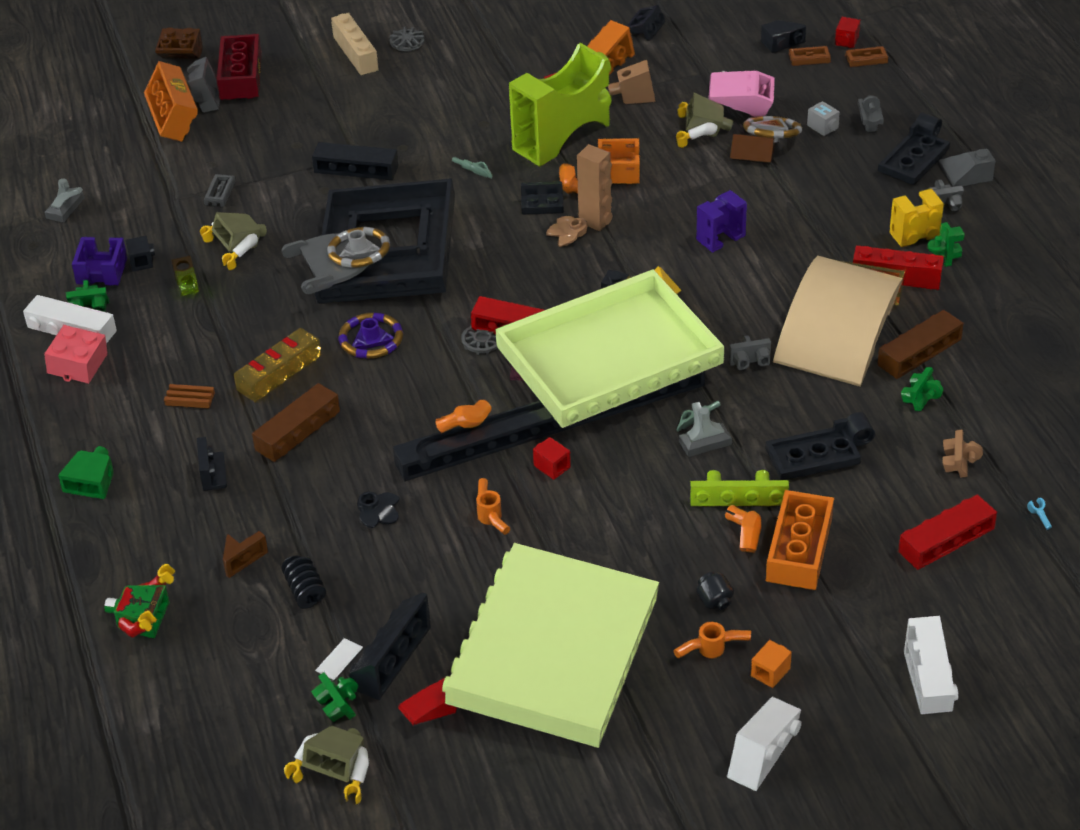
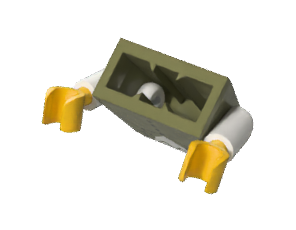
[676,93,733,147]
[200,212,267,270]
[284,726,369,804]

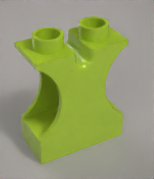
[509,43,611,167]

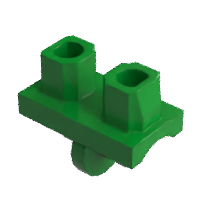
[927,222,965,267]
[66,280,109,312]
[901,367,944,411]
[311,672,358,722]

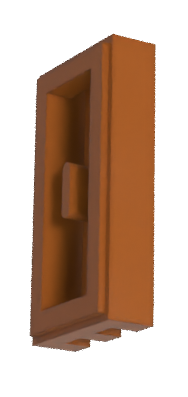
[789,46,831,66]
[845,46,888,67]
[164,384,215,408]

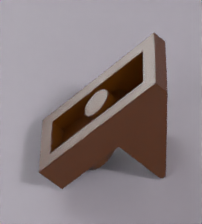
[223,531,268,578]

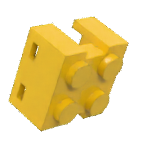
[889,188,944,247]

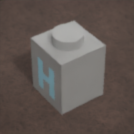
[807,101,840,136]

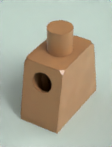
[608,60,655,104]

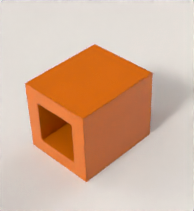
[751,640,792,688]

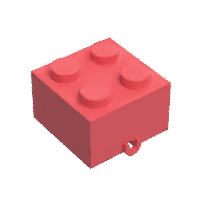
[44,325,107,384]

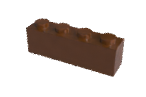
[878,310,964,379]
[252,383,340,462]

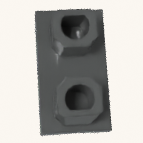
[858,96,884,132]
[922,180,964,211]
[729,335,771,370]

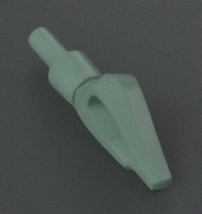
[452,157,493,179]
[677,401,720,432]

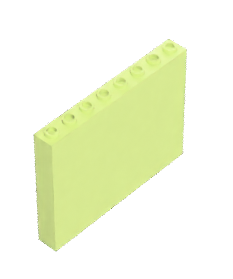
[496,269,724,428]
[442,543,659,748]

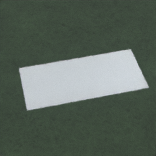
[315,638,363,680]

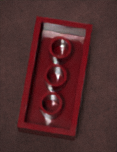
[217,34,262,100]

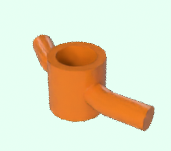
[476,478,510,535]
[674,622,751,659]

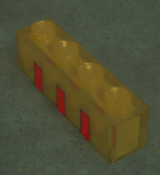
[234,327,321,402]

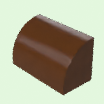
[730,134,775,163]

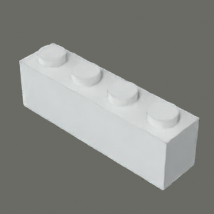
[23,295,117,344]

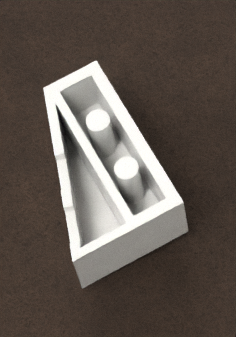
[904,616,958,714]
[727,697,801,791]

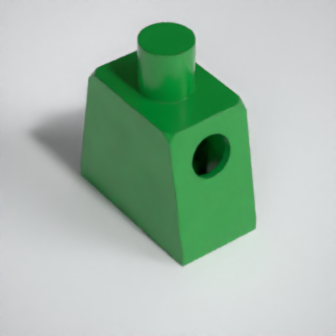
[58,446,114,499]

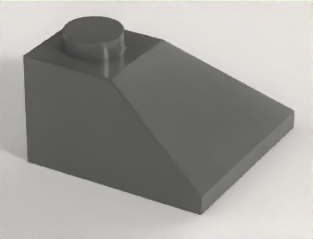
[938,149,995,187]

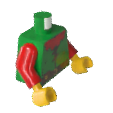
[104,564,175,638]

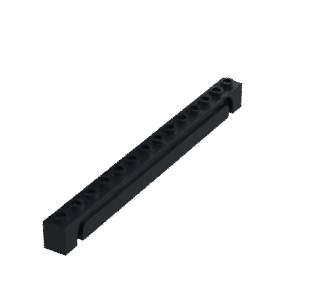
[393,371,705,482]

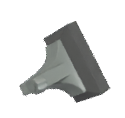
[45,178,84,223]
[679,402,732,457]

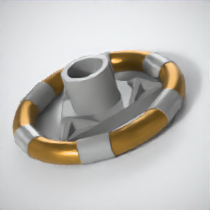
[743,116,802,143]
[327,227,390,268]

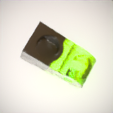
[171,255,199,296]

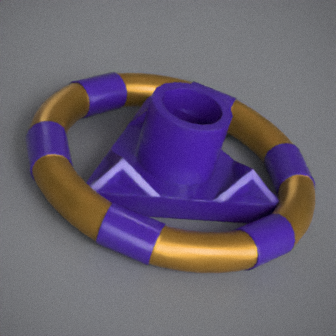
[338,312,403,359]

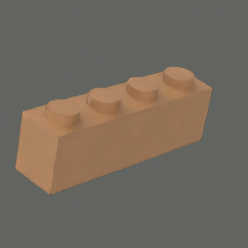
[577,144,612,231]

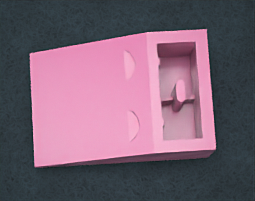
[709,71,774,117]

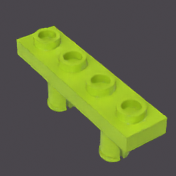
[690,470,789,506]

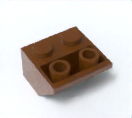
[155,27,203,59]

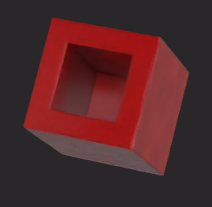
[835,17,860,48]
[533,437,571,480]

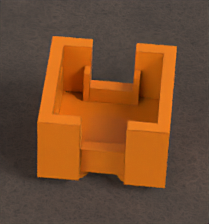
[598,138,639,184]

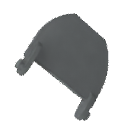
[281,233,369,294]

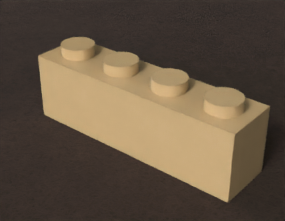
[331,13,378,75]

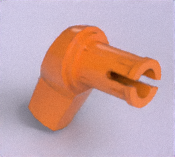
[559,163,578,194]
[436,400,492,433]
[725,505,761,552]

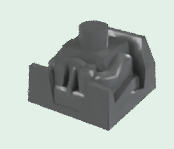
[187,57,220,112]

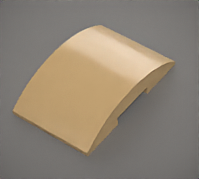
[773,256,903,387]

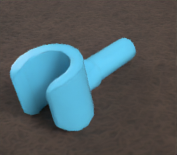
[1027,498,1052,530]

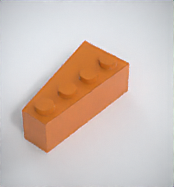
[587,20,635,75]

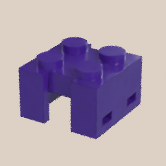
[696,190,747,253]
[72,237,127,285]

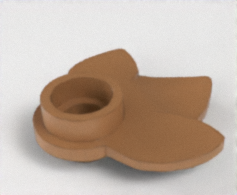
[546,216,588,247]

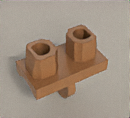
[943,430,983,478]

